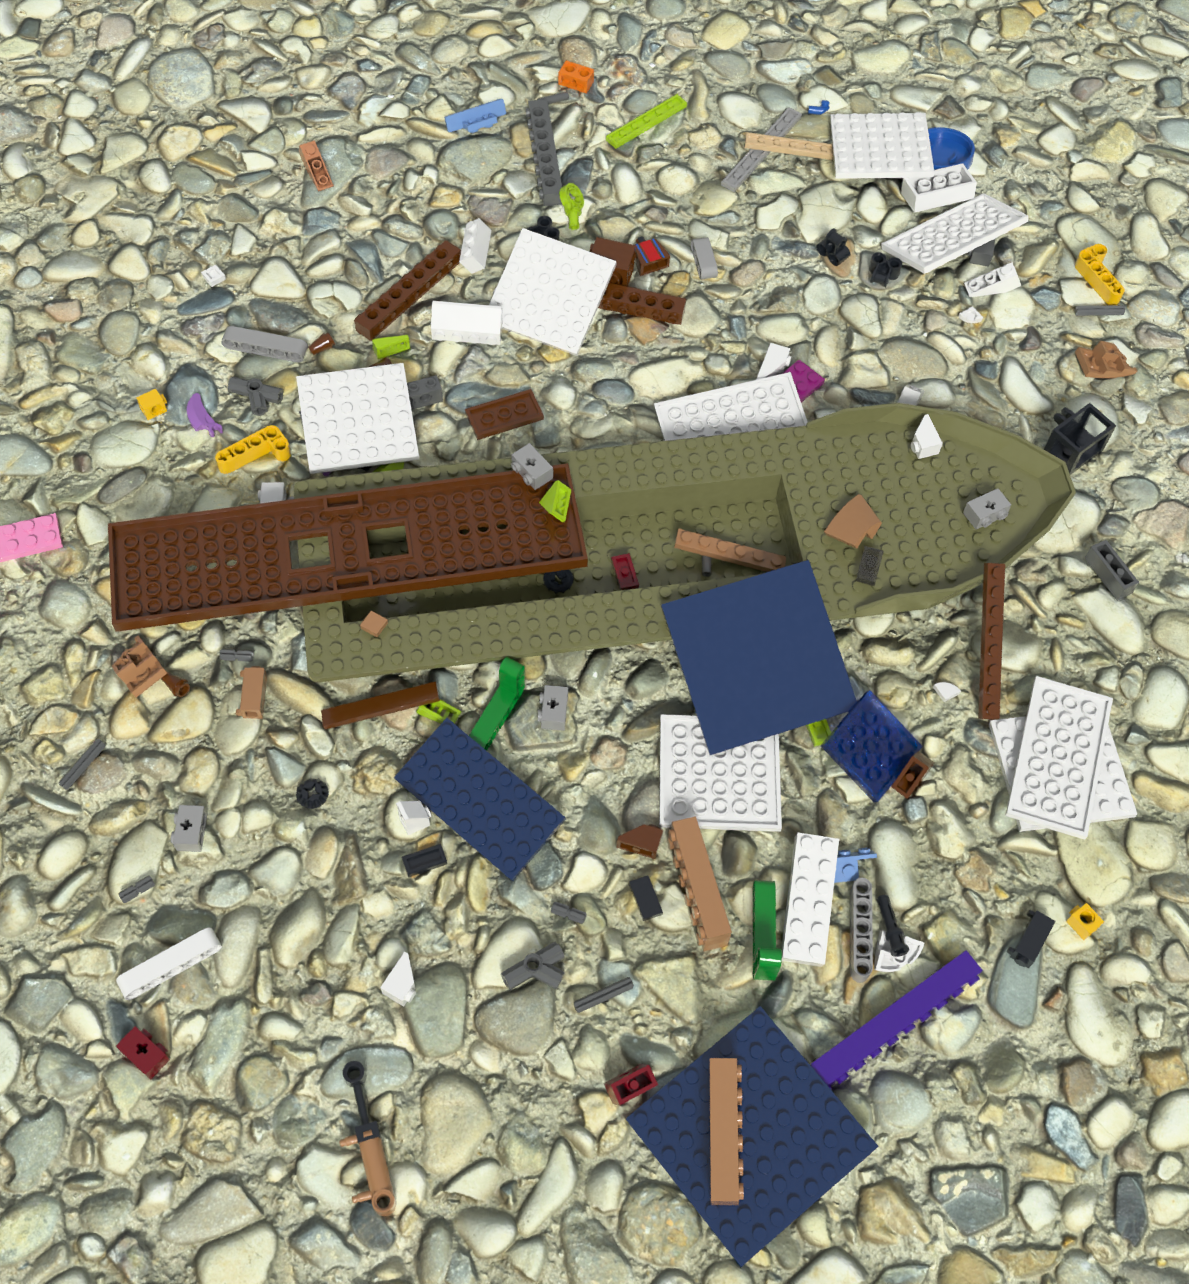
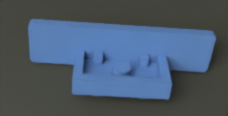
[444,98,506,133]
[834,848,877,883]

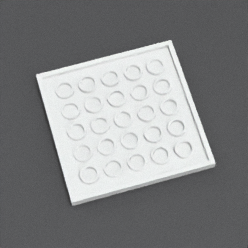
[830,112,934,179]
[489,228,617,356]
[296,363,419,474]
[659,715,782,832]
[989,716,1137,832]

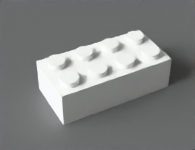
[901,163,977,213]

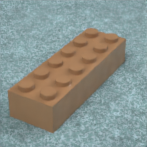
[667,816,732,952]
[710,1058,744,1205]

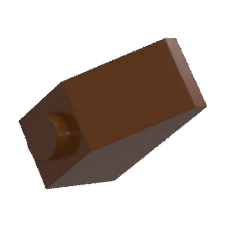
[891,751,935,799]
[616,824,663,859]

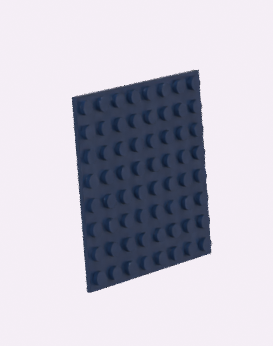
[661,560,859,755]
[626,1006,879,1267]

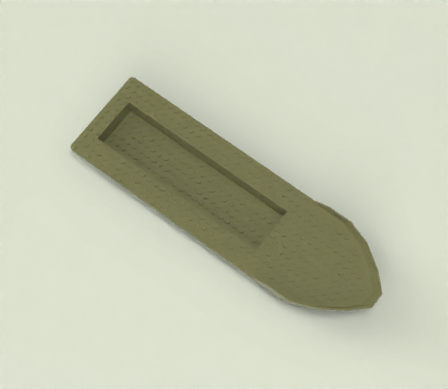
[294,403,1076,682]

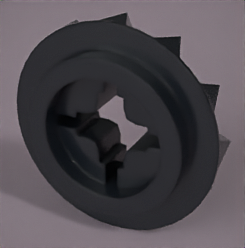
[543,570,573,594]
[296,777,329,809]

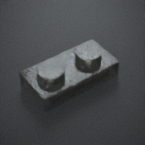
[856,546,884,586]

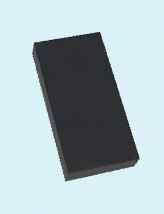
[402,844,447,878]
[629,875,663,921]

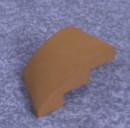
[1075,341,1137,378]
[824,494,882,549]
[112,635,167,698]

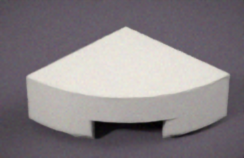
[958,306,983,323]
[933,682,961,702]

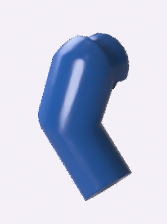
[808,100,830,115]

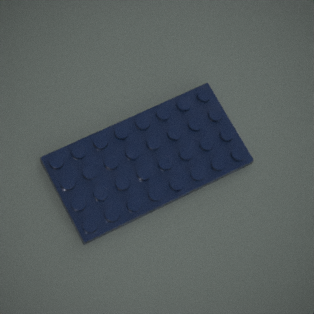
[394,718,566,881]

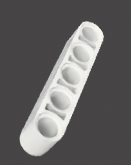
[116,928,222,1000]

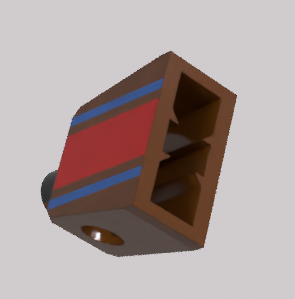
[635,236,670,276]

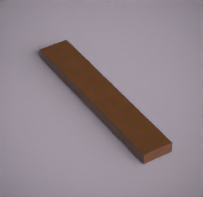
[321,681,440,730]

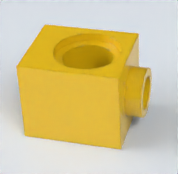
[136,389,167,420]
[1066,903,1104,940]

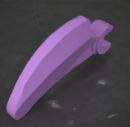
[187,393,223,437]

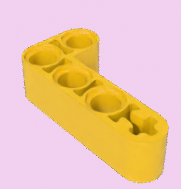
[1075,244,1125,305]
[215,425,291,474]

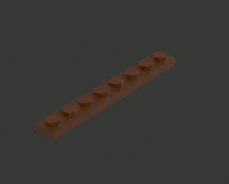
[978,563,1005,719]

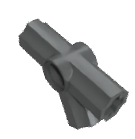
[227,377,284,416]
[500,941,565,990]

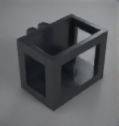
[1044,403,1116,475]

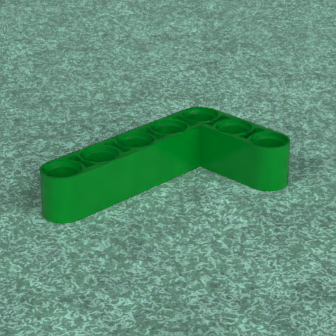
[469,657,525,751]
[753,880,782,981]

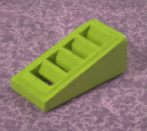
[372,335,410,359]
[416,700,462,724]

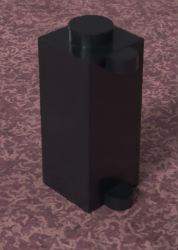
[1007,910,1056,968]

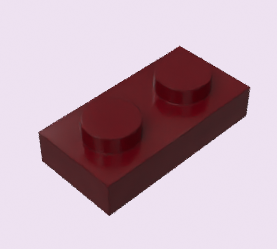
[611,553,639,591]

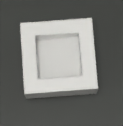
[201,265,226,287]

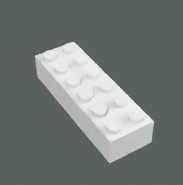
[781,833,839,967]

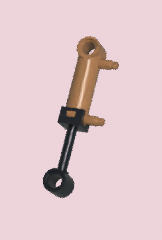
[339,1061,396,1216]

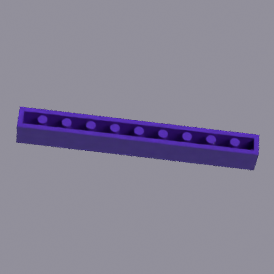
[810,950,983,1090]

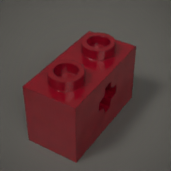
[116,1026,170,1080]
[604,1063,658,1105]

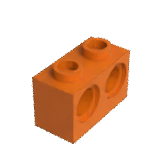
[558,60,594,94]

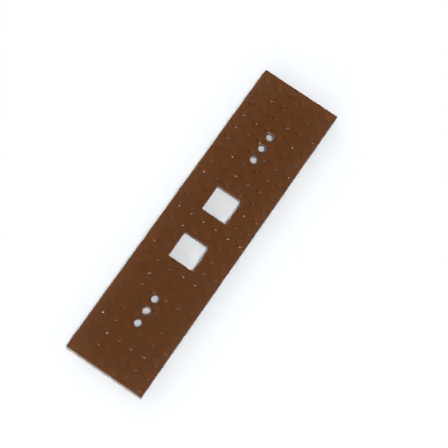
[108,463,588,632]

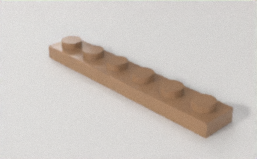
[674,529,786,572]

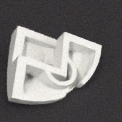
[874,930,924,972]

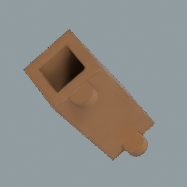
[235,666,267,719]

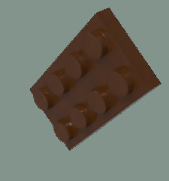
[465,389,544,440]

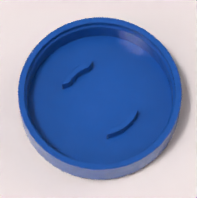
[928,127,975,170]

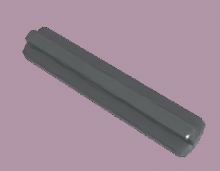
[1075,305,1125,316]
[58,739,105,790]
[574,977,634,1013]

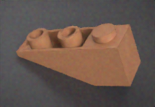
[299,140,334,192]

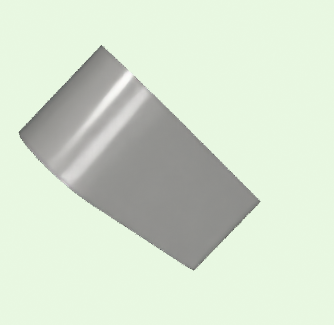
[691,237,718,280]

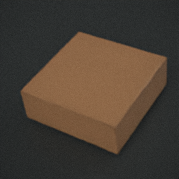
[360,611,388,637]

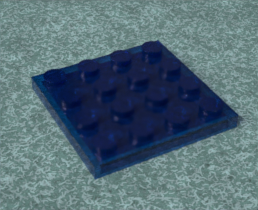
[821,690,923,803]

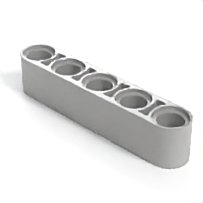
[221,326,308,362]
[850,878,873,983]

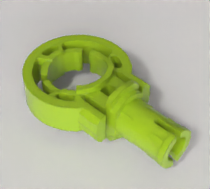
[559,183,584,230]

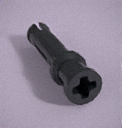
[876,895,909,957]

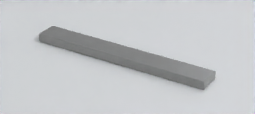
[721,107,802,193]

